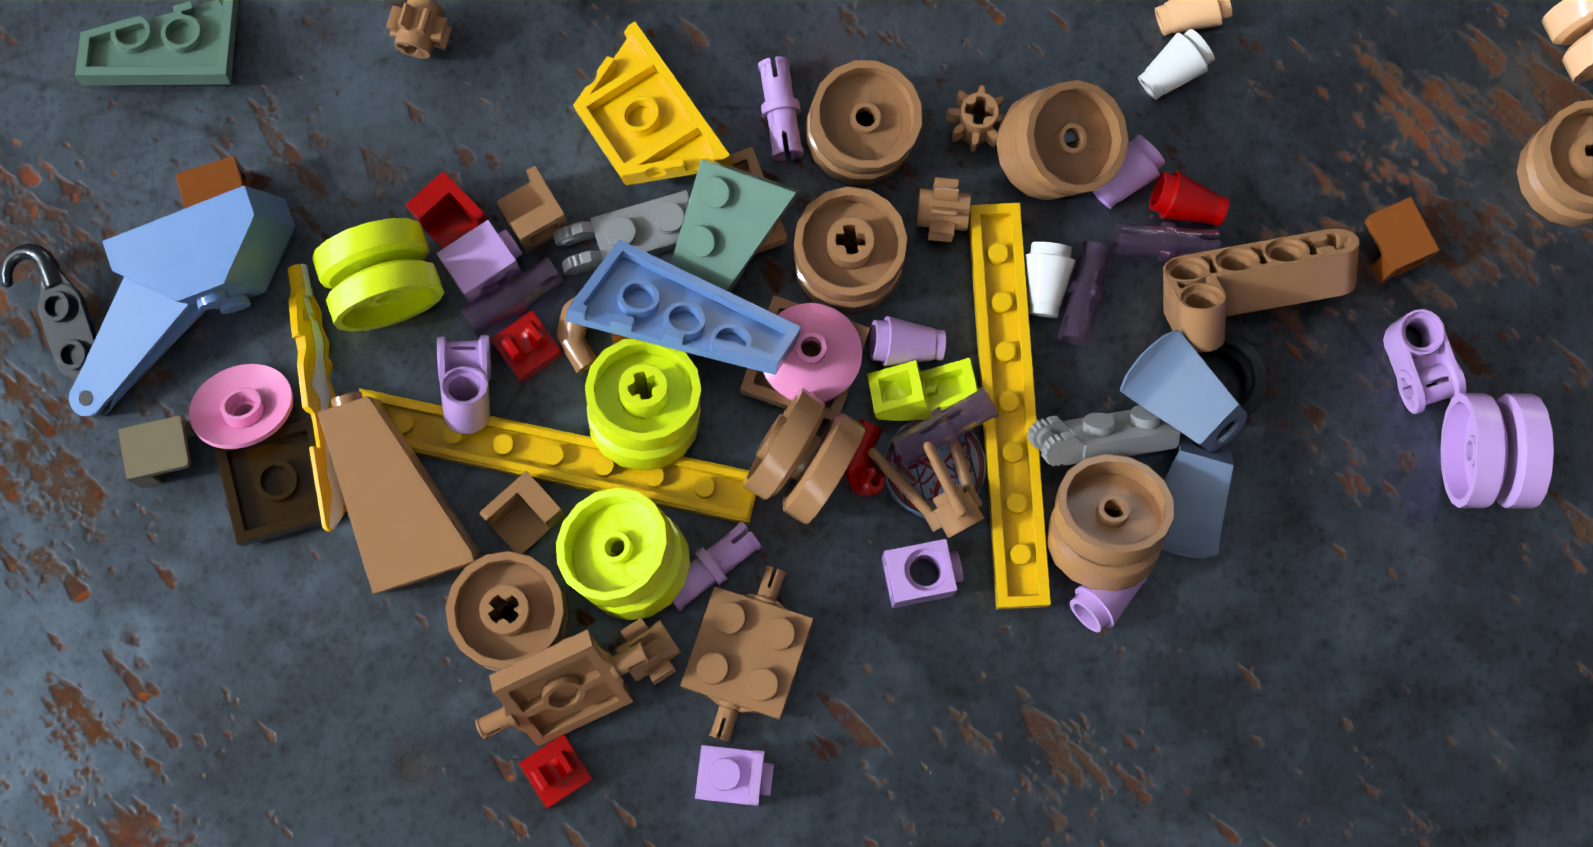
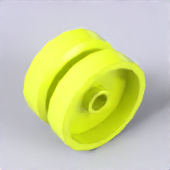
[312,218,445,332]
[585,338,701,471]
[556,487,690,621]

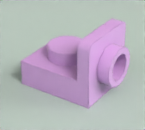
[695,745,774,806]

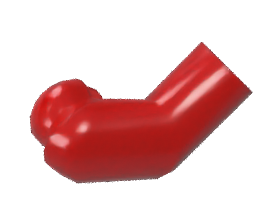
[844,419,885,497]

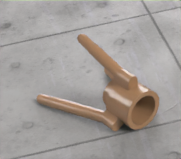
[868,421,985,538]

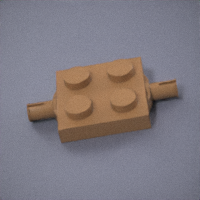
[680,566,815,743]
[475,629,651,746]

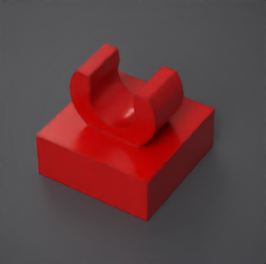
[490,310,563,384]
[518,734,593,809]

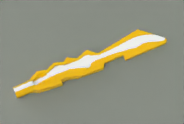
[287,264,347,532]

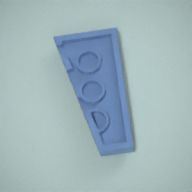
[566,239,801,375]

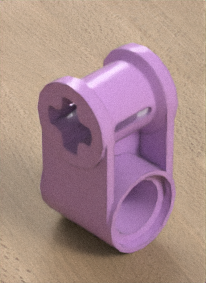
[1383,309,1467,414]
[437,335,491,434]

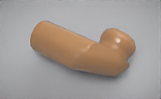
[556,297,597,375]

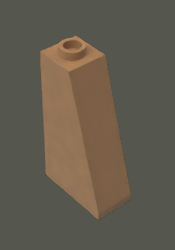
[317,391,482,594]

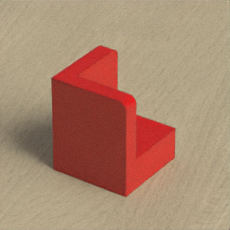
[405,171,487,249]

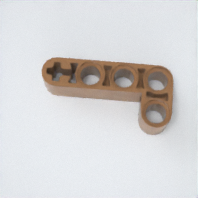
[1163,228,1360,352]

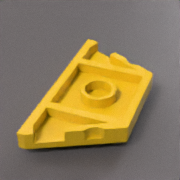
[573,21,734,185]

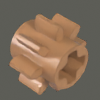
[386,0,452,59]
[946,85,1004,152]
[916,177,971,242]
[615,618,681,685]

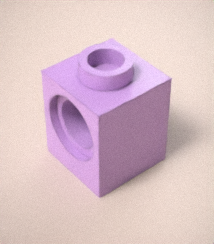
[436,220,522,307]
[882,539,963,608]

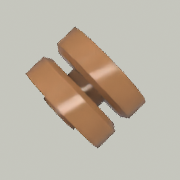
[806,60,922,185]
[996,80,1129,201]
[1517,100,1593,227]
[793,187,907,314]
[742,388,865,524]
[1047,454,1174,591]
[445,551,571,672]

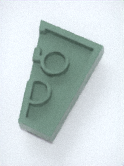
[75,0,239,86]
[671,158,801,292]

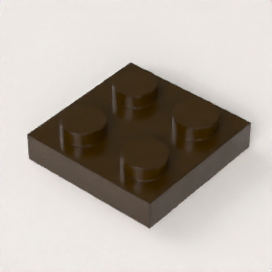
[214,418,343,547]

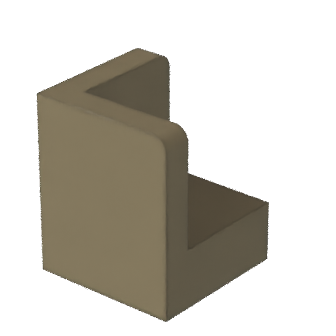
[118,415,195,488]

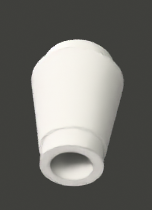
[1138,29,1215,100]
[1025,242,1075,318]

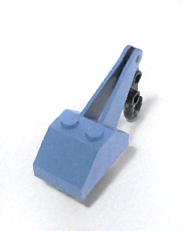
[0,185,295,417]

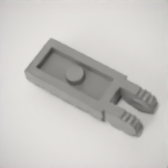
[553,190,689,275]
[1027,405,1181,467]

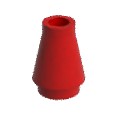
[1150,171,1229,226]

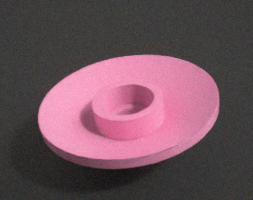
[763,303,862,402]
[189,364,293,449]

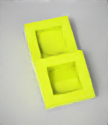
[867,358,983,421]

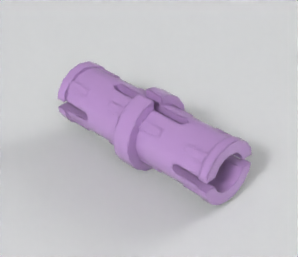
[758,56,804,162]
[673,521,762,612]

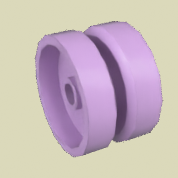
[1440,393,1554,509]

